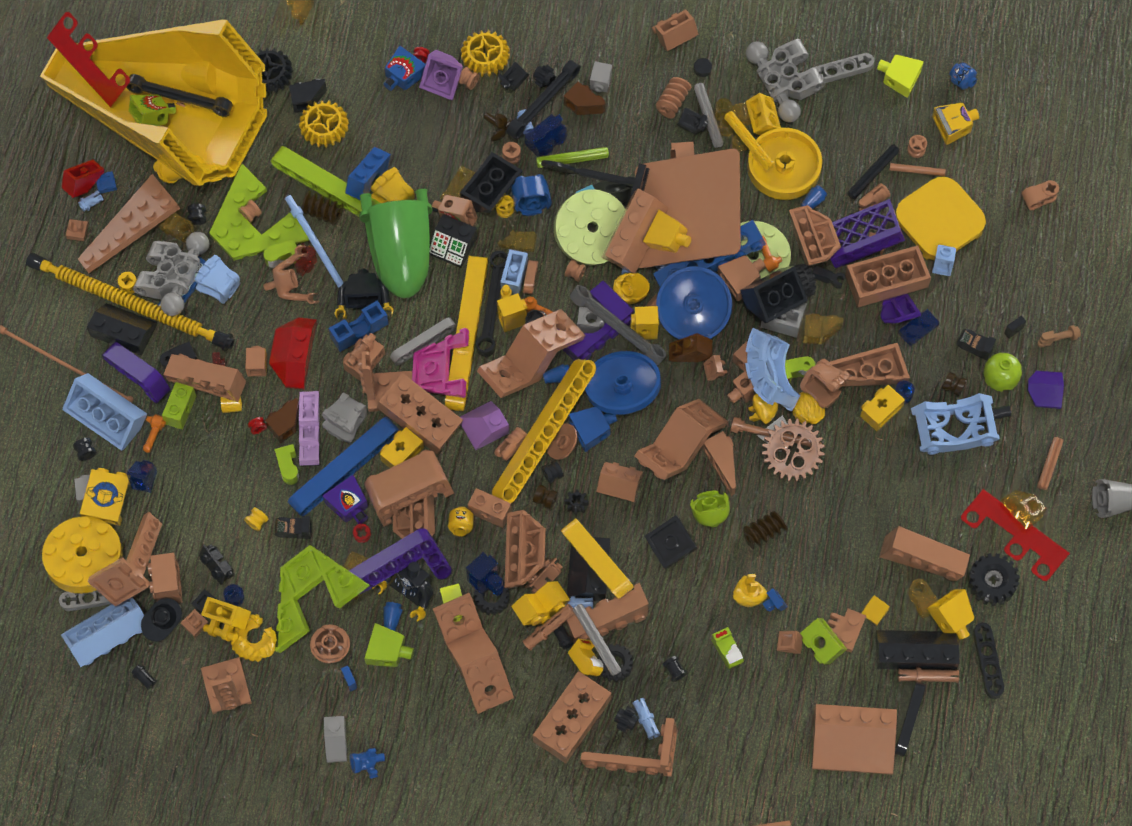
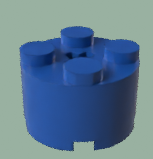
[511,174,552,216]

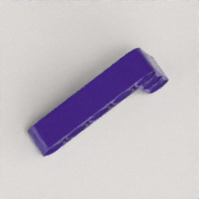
[349,528,451,595]

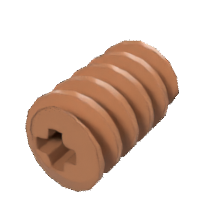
[656,77,692,118]

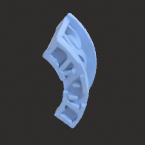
[745,328,800,411]
[911,393,1000,455]

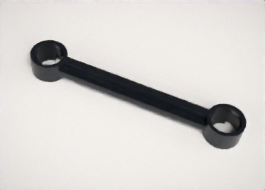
[506,60,581,140]
[126,74,233,117]
[476,251,508,357]

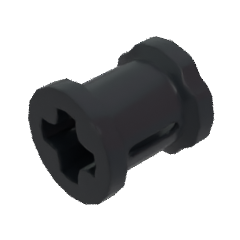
[663,655,688,682]

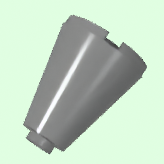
[1092,479,1132,518]

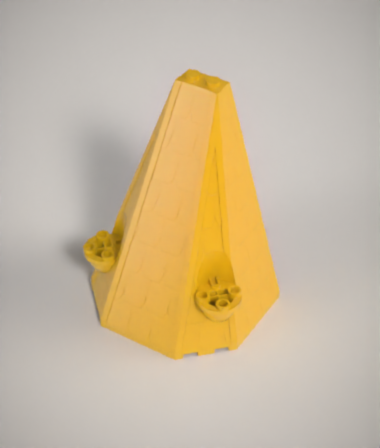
[40,19,267,186]

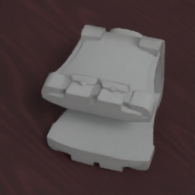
[322,393,367,444]

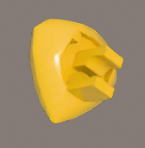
[748,394,779,424]
[733,574,768,607]

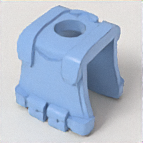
[195,255,240,304]

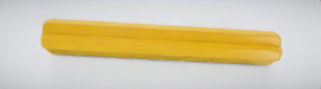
[724,111,774,170]

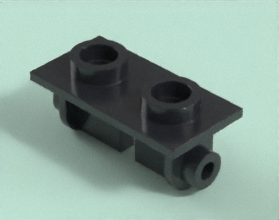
[199,544,234,585]

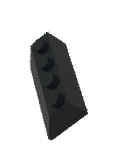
[876,630,960,670]

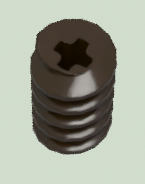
[302,191,343,225]
[743,511,788,549]

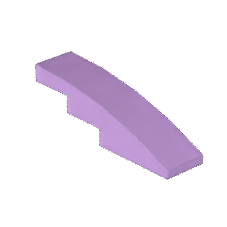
[299,391,320,466]

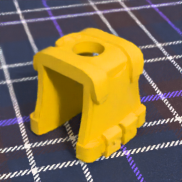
[370,167,415,203]

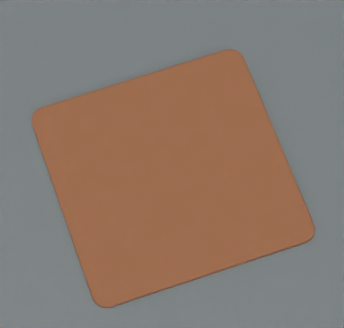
[635,149,741,268]

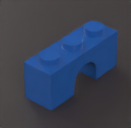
[345,147,391,200]
[329,300,389,352]

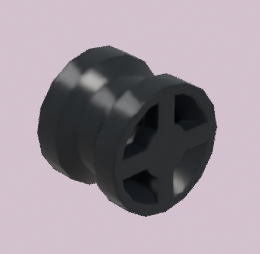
[187,203,206,225]
[73,438,97,461]
[541,460,564,484]

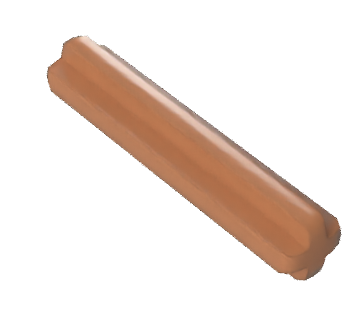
[1037,437,1063,490]

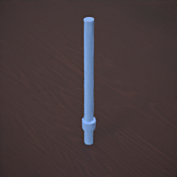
[285,195,344,288]

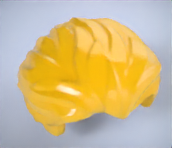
[613,273,650,304]
[793,392,825,425]

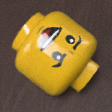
[448,507,474,537]

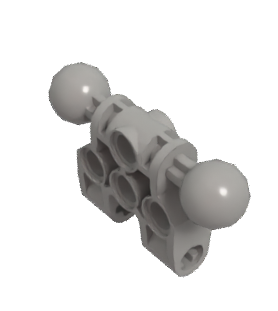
[746,39,825,123]
[133,232,209,316]

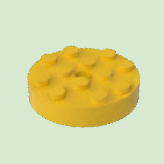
[747,128,822,200]
[42,516,123,594]

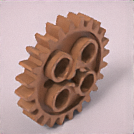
[762,419,825,482]

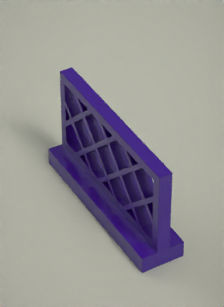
[830,199,905,268]

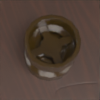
[942,372,967,396]
[533,484,558,510]

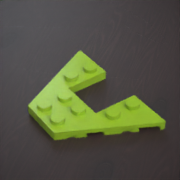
[209,164,310,261]
[275,545,370,653]

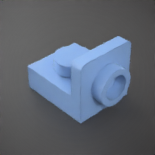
[932,245,956,276]

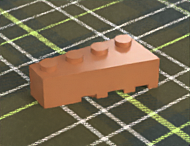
[163,354,246,402]

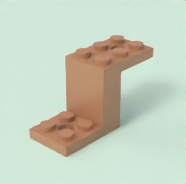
[477,309,586,398]
[634,399,728,480]
[433,593,514,714]

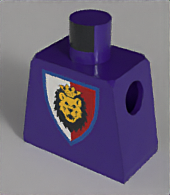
[323,475,368,524]

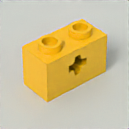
[631,306,659,340]
[860,385,905,431]
[380,427,424,468]

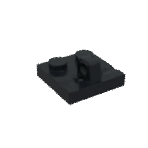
[644,515,698,569]

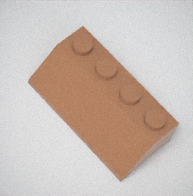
[602,189,668,273]

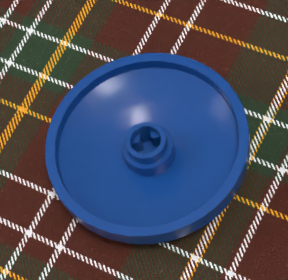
[656,266,732,339]
[585,351,661,415]

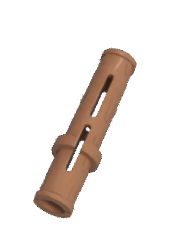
[523,604,575,650]
[898,668,959,683]

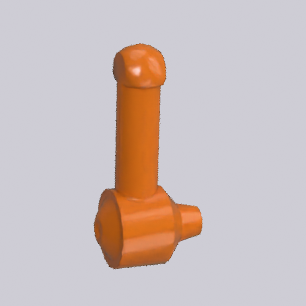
[761,236,783,272]
[524,296,553,315]
[143,414,166,453]

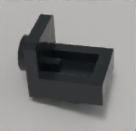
[497,62,529,91]
[677,108,708,135]

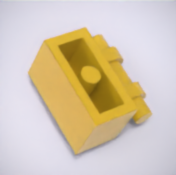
[497,285,527,332]
[201,597,251,642]

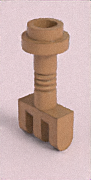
[1037,325,1081,347]

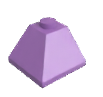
[419,50,463,100]
[460,401,509,451]

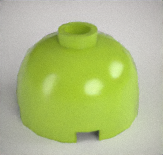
[983,353,1022,391]
[690,490,730,527]

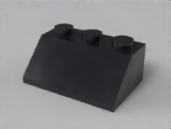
[460,152,522,213]
[740,266,808,323]
[87,303,158,356]
[567,537,610,601]

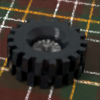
[967,553,1020,606]

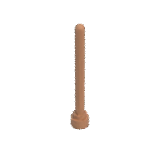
[730,417,822,447]

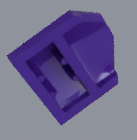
[880,294,921,323]
[1028,370,1064,409]

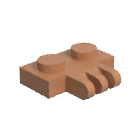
[827,609,866,653]

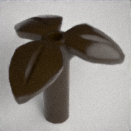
[484,112,513,141]

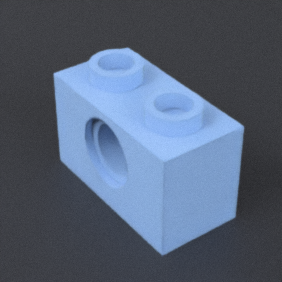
[500,249,528,295]

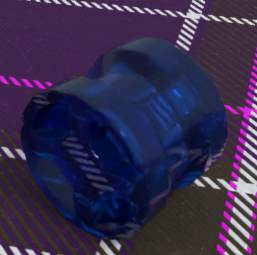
[895,380,915,404]
[223,584,245,607]

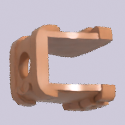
[800,359,851,409]

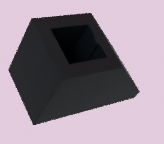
[289,79,327,113]

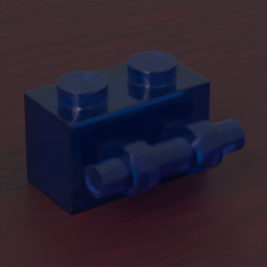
[525,114,567,157]
[466,552,503,596]

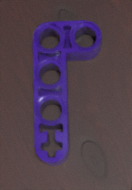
[102,342,171,403]

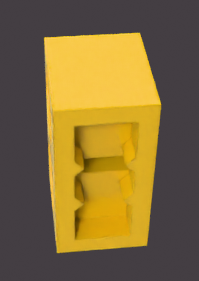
[746,93,781,135]

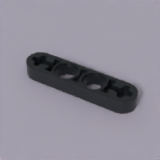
[973,622,1004,699]
[895,682,926,757]

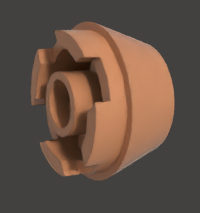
[310,625,350,663]

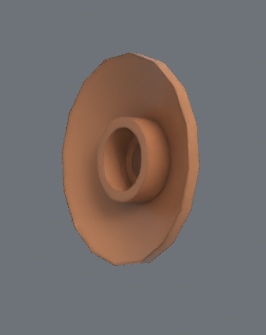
[547,423,577,460]

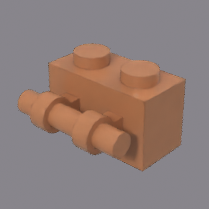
[652,10,699,51]
[343,333,385,381]
[597,462,643,502]

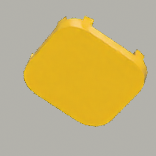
[895,177,986,261]

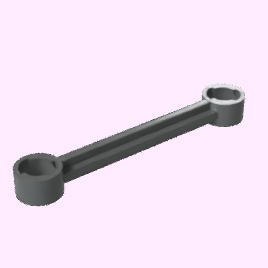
[570,285,666,365]

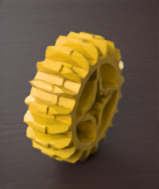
[461,29,510,77]
[299,100,349,148]

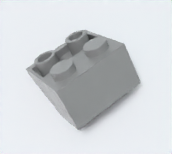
[761,303,807,338]

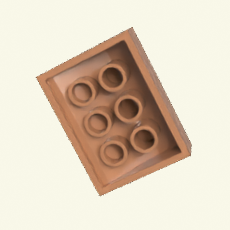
[812,704,897,775]

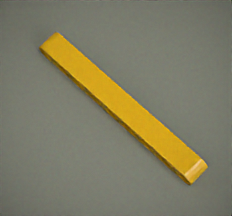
[445,256,488,411]
[492,359,596,503]

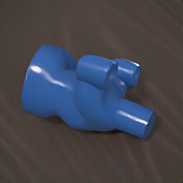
[350,748,385,779]

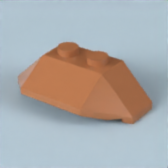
[789,205,841,266]
[393,494,435,539]
[505,510,546,588]

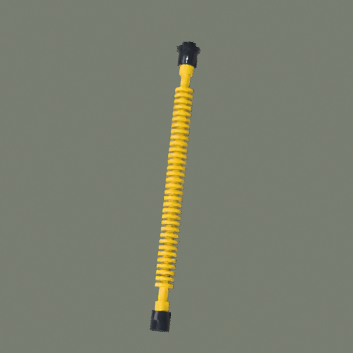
[26,252,235,352]

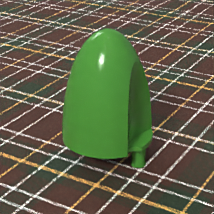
[359,189,433,298]

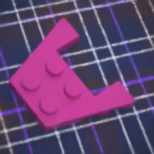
[412,328,469,398]

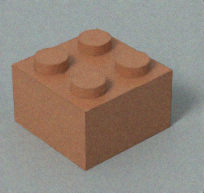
[148,553,183,603]

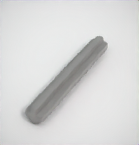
[694,83,723,148]
[573,604,621,676]

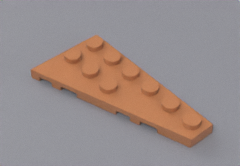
[78,174,180,274]

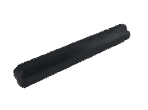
[848,144,899,199]

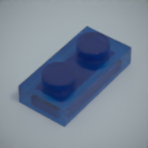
[898,309,940,347]

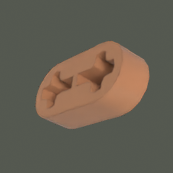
[523,260,538,295]

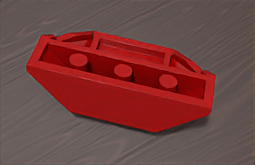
[269,317,317,390]

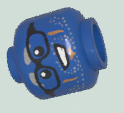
[949,63,977,90]

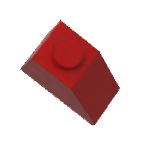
[62,159,105,198]

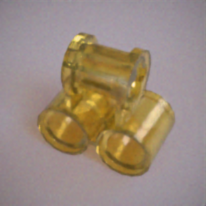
[714,98,751,137]

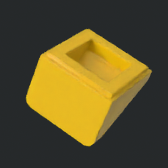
[861,595,890,625]

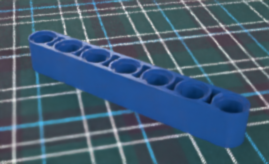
[288,417,400,517]

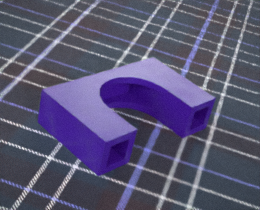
[557,281,634,361]

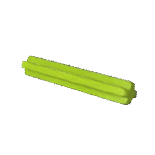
[536,147,609,168]

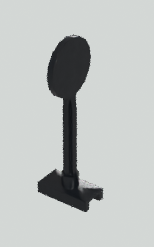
[541,160,650,199]

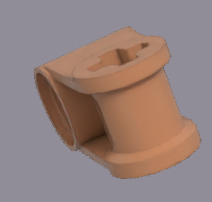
[1021,180,1059,210]

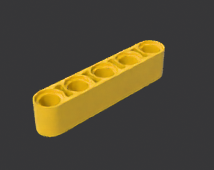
[561,518,634,600]

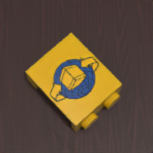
[80,468,132,526]

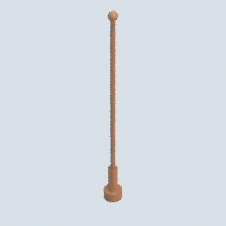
[0,325,133,403]

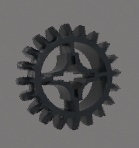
[255,48,293,95]

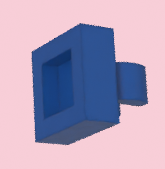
[763,588,788,612]

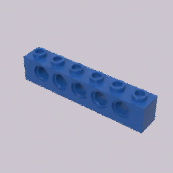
[653,220,766,286]

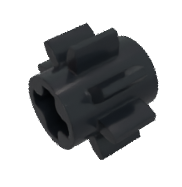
[533,65,556,88]
[564,489,589,515]
[614,706,639,732]

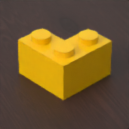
[511,581,570,626]

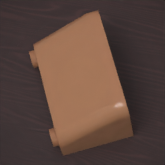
[364,450,454,527]

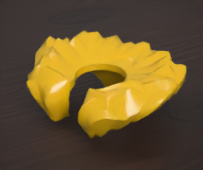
[231,614,277,662]

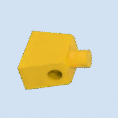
[643,210,691,253]
[927,589,974,640]

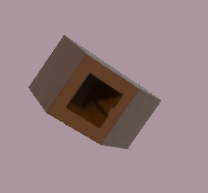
[564,82,606,115]
[669,333,713,362]
[265,398,299,443]

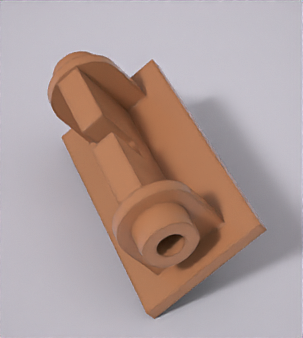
[525,558,563,594]

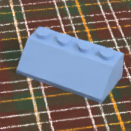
[62,373,147,451]
[61,597,144,667]

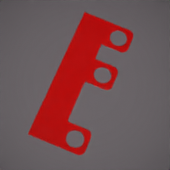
[47,12,130,108]
[961,489,1070,581]

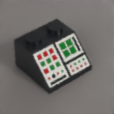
[429,214,477,268]

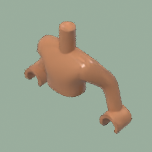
[263,245,320,304]

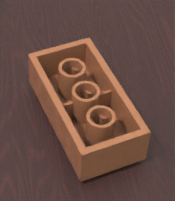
[845,245,931,307]
[377,373,463,454]
[533,671,612,763]

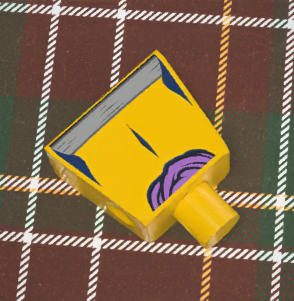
[932,103,979,145]

